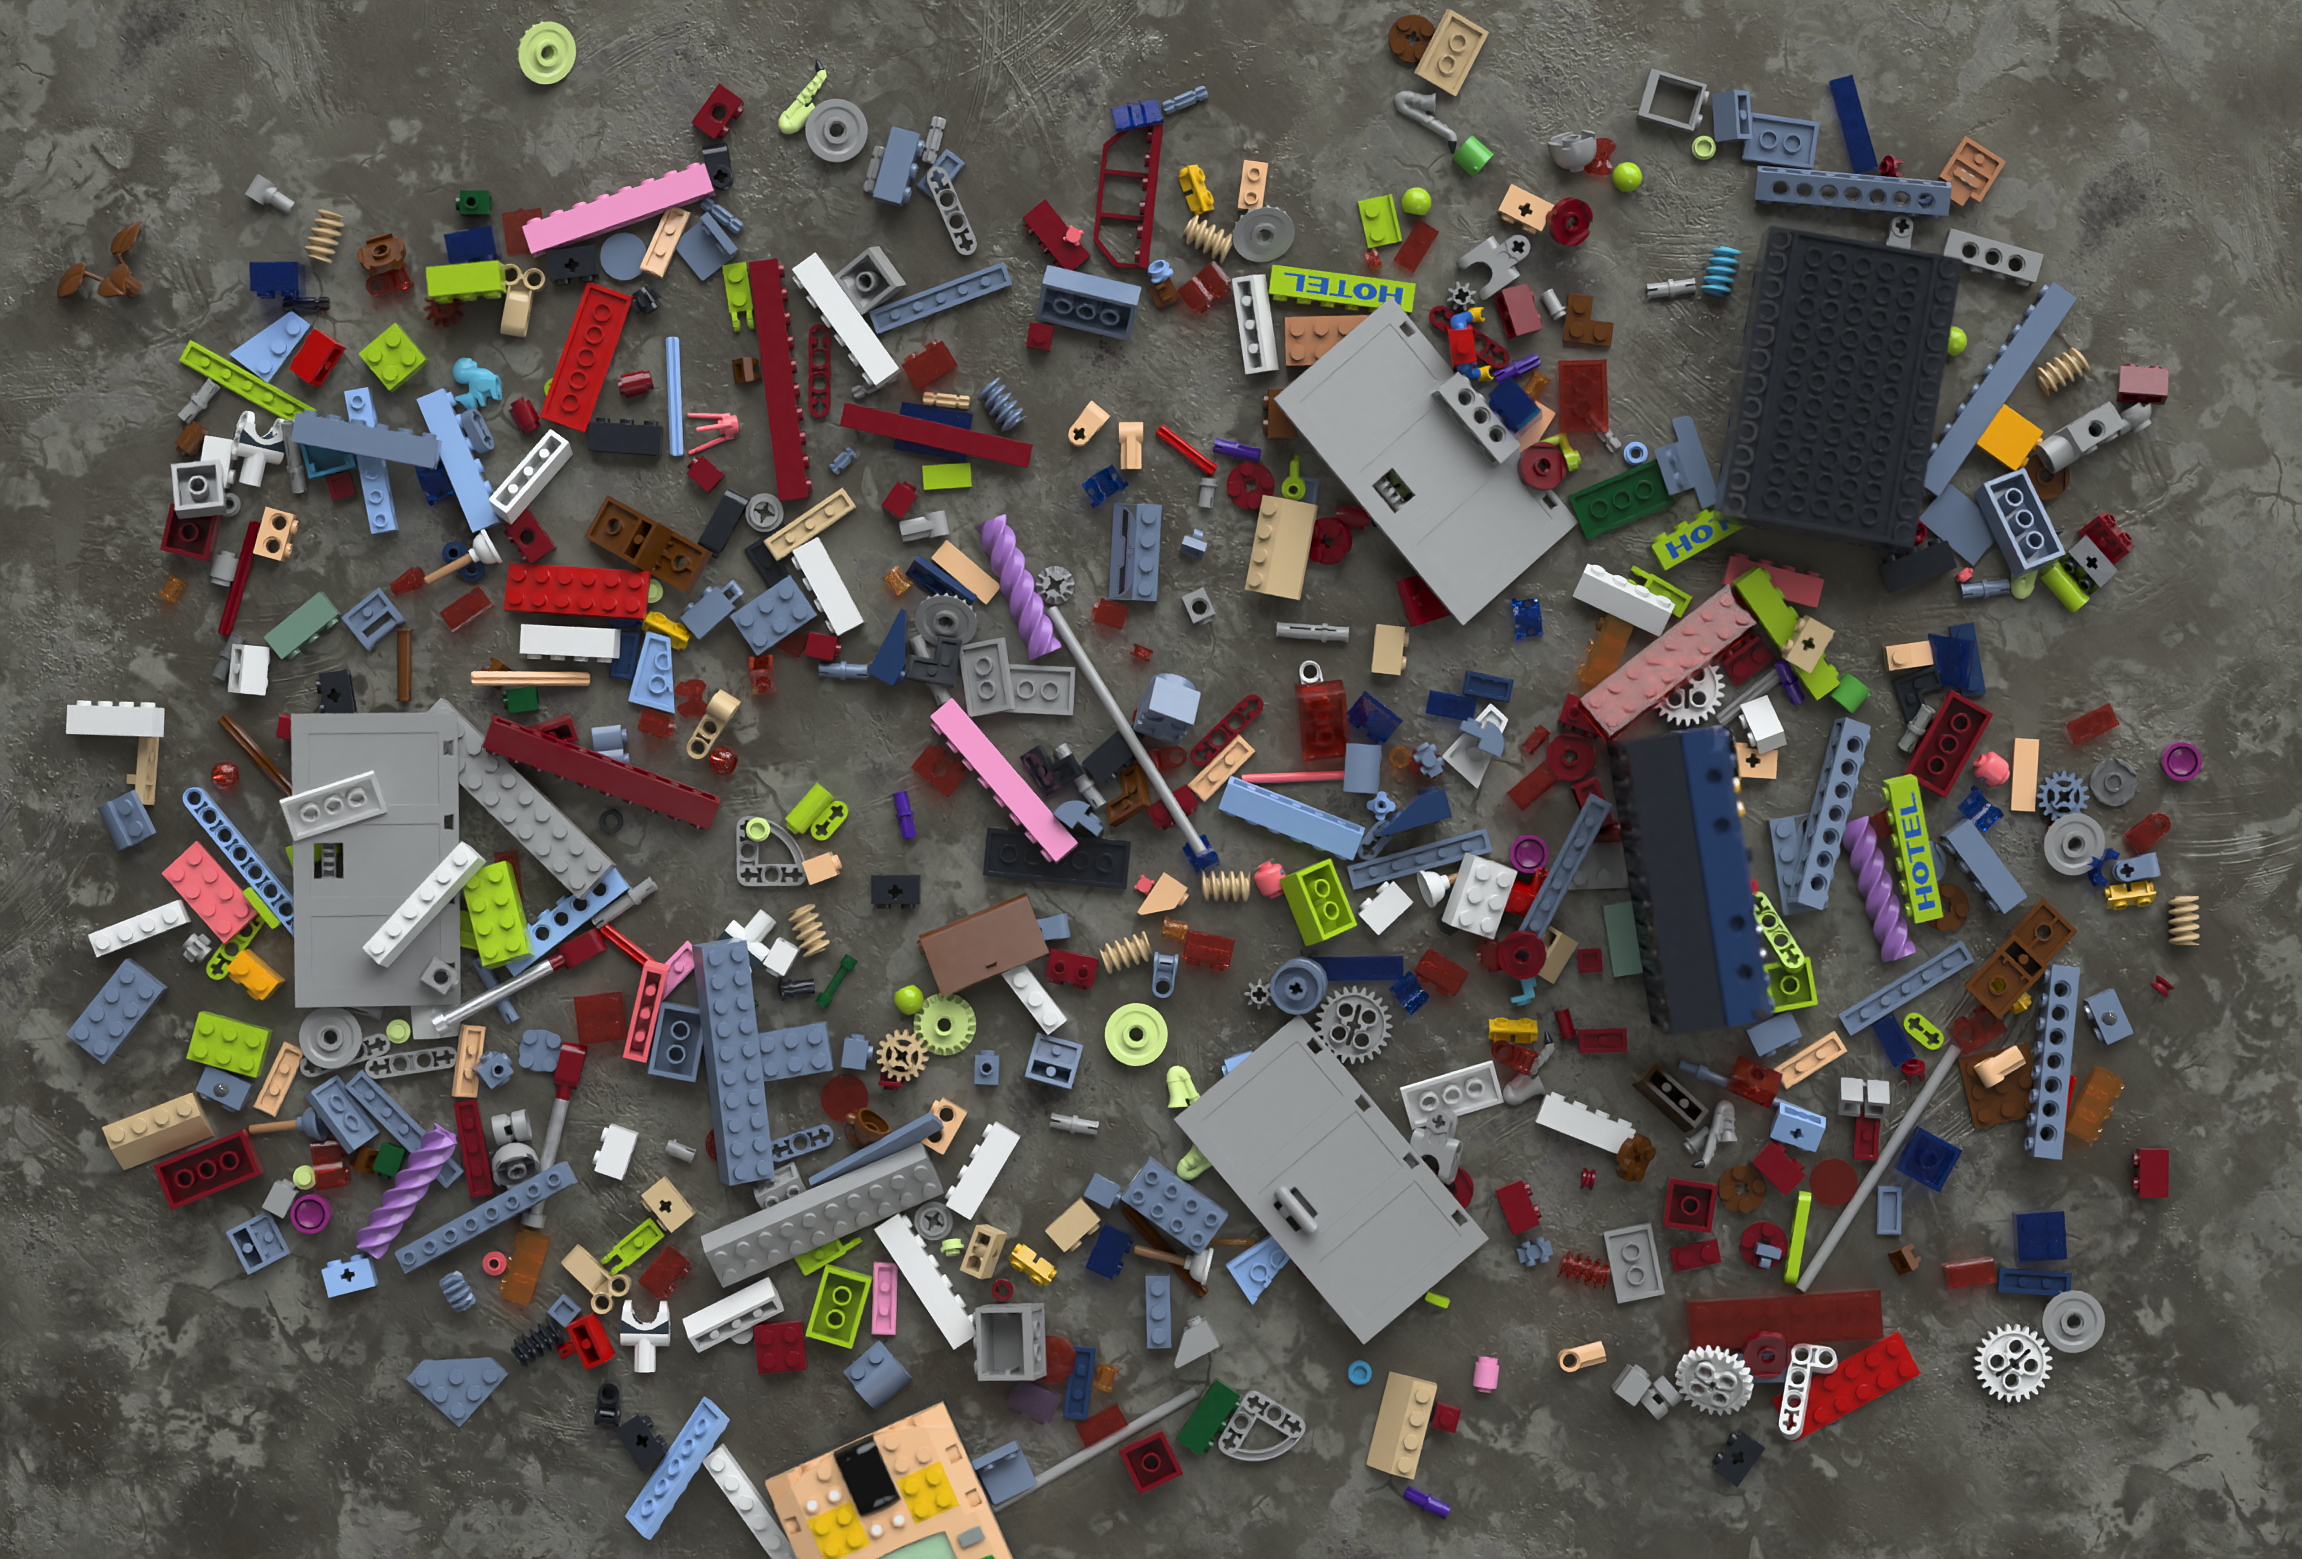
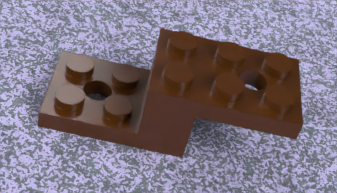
[584,495,713,595]
[1963,898,2078,1019]

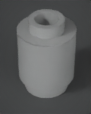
[210,550,239,587]

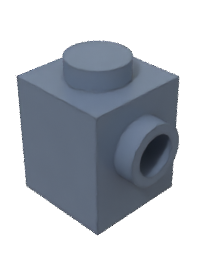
[841,1034,873,1070]
[974,1050,1000,1085]

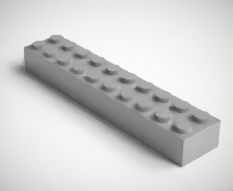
[427,698,617,900]
[701,1142,944,1288]

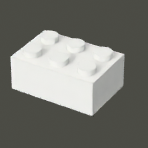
[1442,853,1518,940]

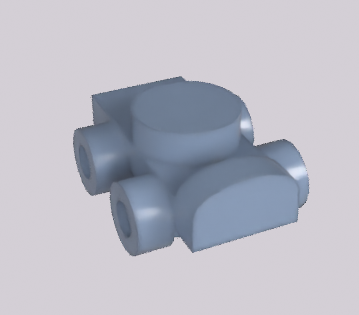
[1412,742,1445,778]
[1517,1237,1553,1267]

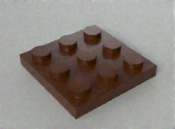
[1957,1042,2045,1130]

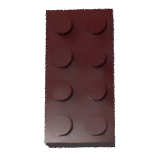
[1901,690,1993,798]
[153,1128,265,1210]

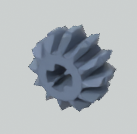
[439,1271,476,1313]

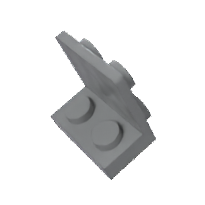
[751,1161,807,1210]

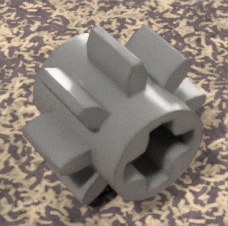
[1446,282,1476,312]
[182,933,212,963]
[1244,979,1272,1009]

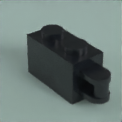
[1082,725,1145,784]

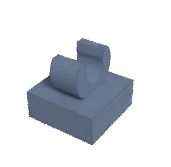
[1179,529,1208,560]
[1754,1242,1782,1269]

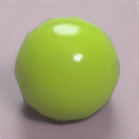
[1612,162,1642,192]
[1401,187,1431,215]
[1947,326,1967,357]
[893,985,924,1015]

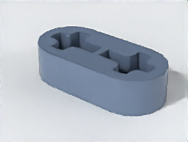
[461,408,494,454]
[1357,820,1394,860]

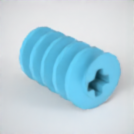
[1700,246,1742,299]

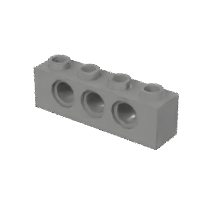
[1941,228,2044,287]
[1431,372,1521,467]

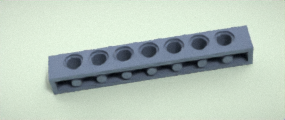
[1755,166,1952,219]
[1787,717,1871,911]
[2024,965,2080,1160]
[394,1161,578,1274]

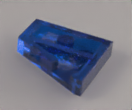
[1928,633,1975,689]

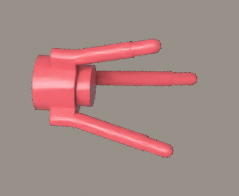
[687,413,740,455]

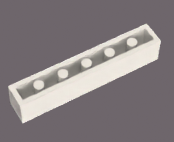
[792,252,901,388]
[362,841,486,968]
[874,1212,976,1349]
[702,1443,797,1559]

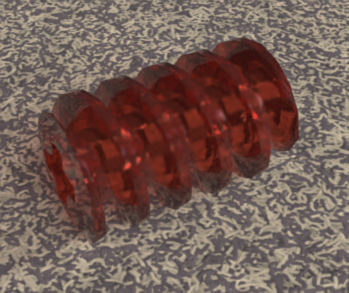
[1557,1250,1610,1290]

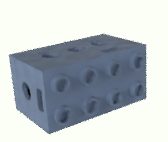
[1121,1155,1228,1255]

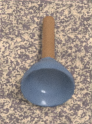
[248,1107,329,1141]

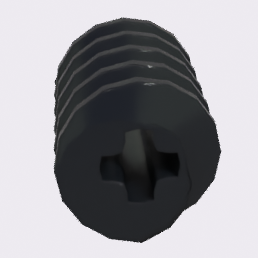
[510,1318,565,1368]

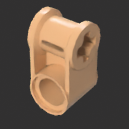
[1068,401,1110,447]

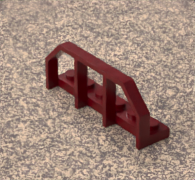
[1093,123,1163,271]

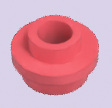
[482,1251,507,1275]

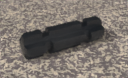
[282,297,330,311]

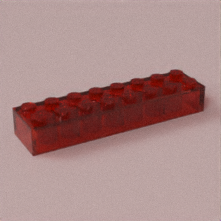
[1578,584,1759,743]
[1685,1287,1884,1351]

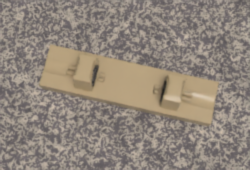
[126,736,159,805]

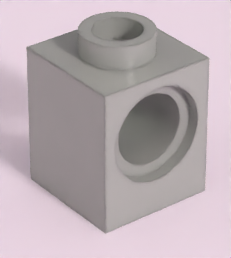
[1181,587,1215,626]
[420,956,459,995]
[262,1179,300,1218]

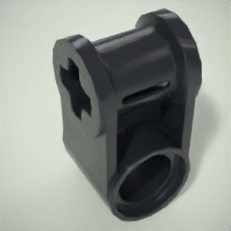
[702,142,734,191]
[594,1379,622,1427]

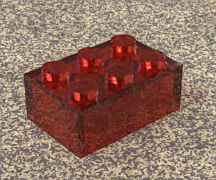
[1556,359,1609,435]
[1294,679,1350,762]

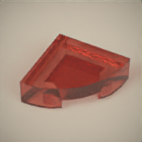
[777,634,808,658]

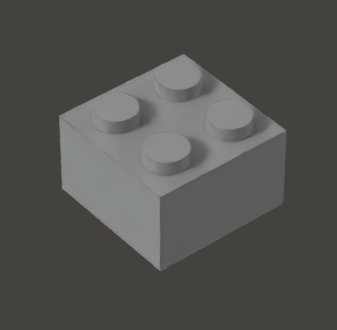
[171,459,227,519]

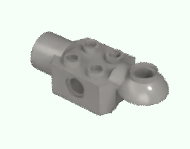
[2036,401,2152,474]

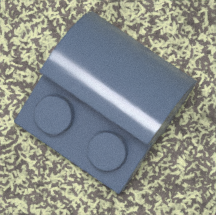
[1457,718,1504,757]
[1343,743,1382,794]
[97,790,157,852]
[1053,800,1103,836]
[1024,1033,1083,1090]
[226,1211,290,1275]
[843,1340,913,1410]

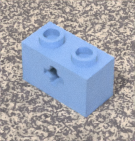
[1770,1102,1826,1152]
[322,1253,378,1298]

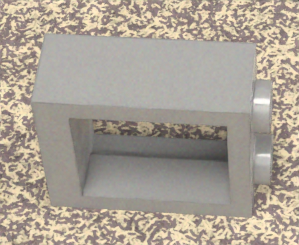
[1636,69,1709,133]

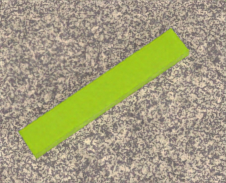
[179,340,318,420]

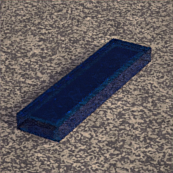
[1828,75,1878,174]
[1307,956,1404,981]

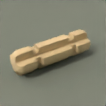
[923,392,970,409]

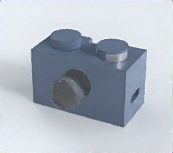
[2083,988,2133,1045]
[196,1064,255,1112]

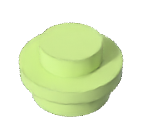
[1692,136,1716,160]
[648,579,663,603]
[746,818,770,842]
[386,1019,411,1043]
[293,1165,318,1190]
[940,1239,964,1256]

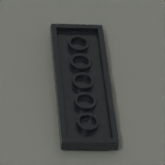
[983,827,1131,889]

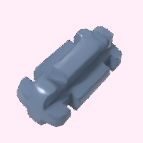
[829,447,857,474]

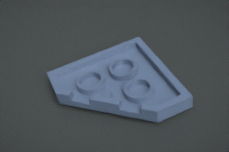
[406,1357,509,1427]

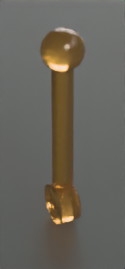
[1208,1238,1256,1246]

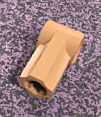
[1119,422,1143,469]
[1974,1045,2026,1088]
[1557,1341,1606,1372]

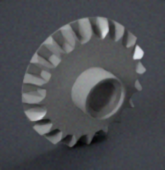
[805,99,868,162]
[1232,205,1295,262]
[915,593,978,646]
[2043,813,2105,875]
[299,1007,363,1069]
[2042,1290,2105,1353]

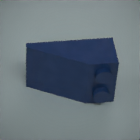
[867,608,908,686]
[1373,786,1452,837]

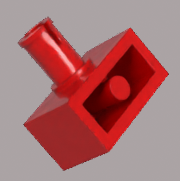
[1504,868,1553,926]
[557,1311,615,1370]

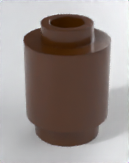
[174,421,209,457]

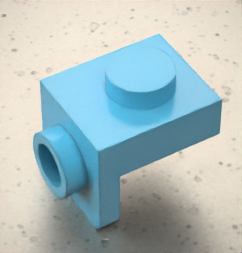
[1510,977,1537,1006]

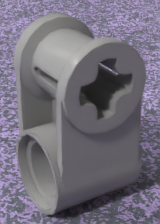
[1885,215,1913,249]

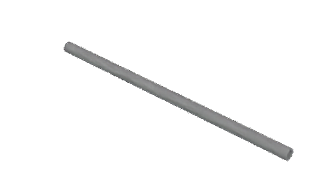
[1046,606,1206,856]
[1796,1044,1962,1292]
[991,1387,1199,1513]

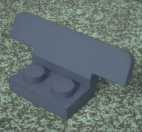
[1654,416,1717,509]

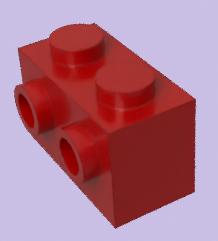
[289,328,346,388]

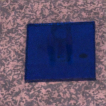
[1111,99,1164,132]

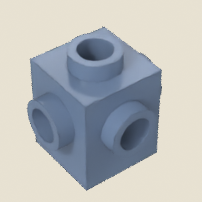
[471,1051,514,1089]

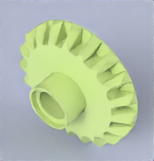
[517,21,576,84]
[914,993,976,1056]
[1105,1003,1168,1066]

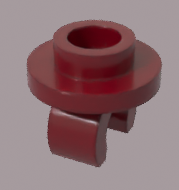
[1879,155,1904,178]
[1901,1058,1926,1084]

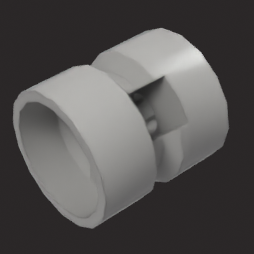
[492,1109,532,1147]
[1640,1375,1683,1421]

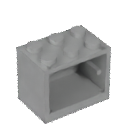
[972,1303,1047,1381]

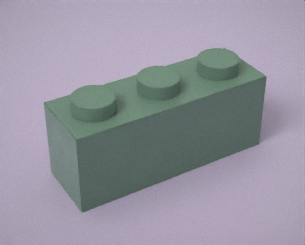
[264,592,341,660]
[1601,901,1643,977]

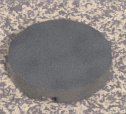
[2089,758,2138,806]

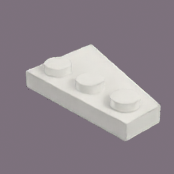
[1442,703,1508,789]

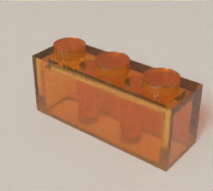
[1576,614,1634,692]
[2065,1065,2125,1144]
[499,1227,553,1306]

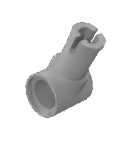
[245,174,295,214]

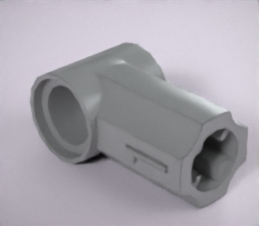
[899,510,950,542]

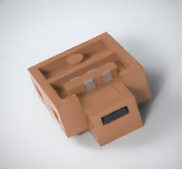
[1937,136,2006,208]

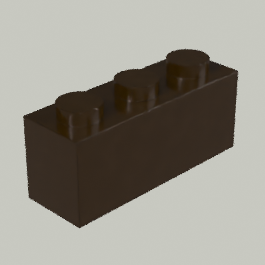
[1632,1063,1709,1133]

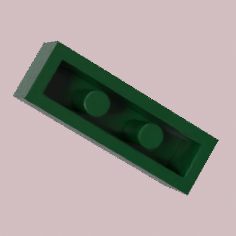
[1176,1377,1242,1455]

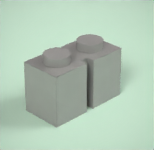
[1837,1077,1890,1119]
[1611,1364,1651,1407]

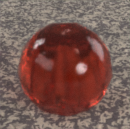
[708,746,738,776]
[210,760,240,790]

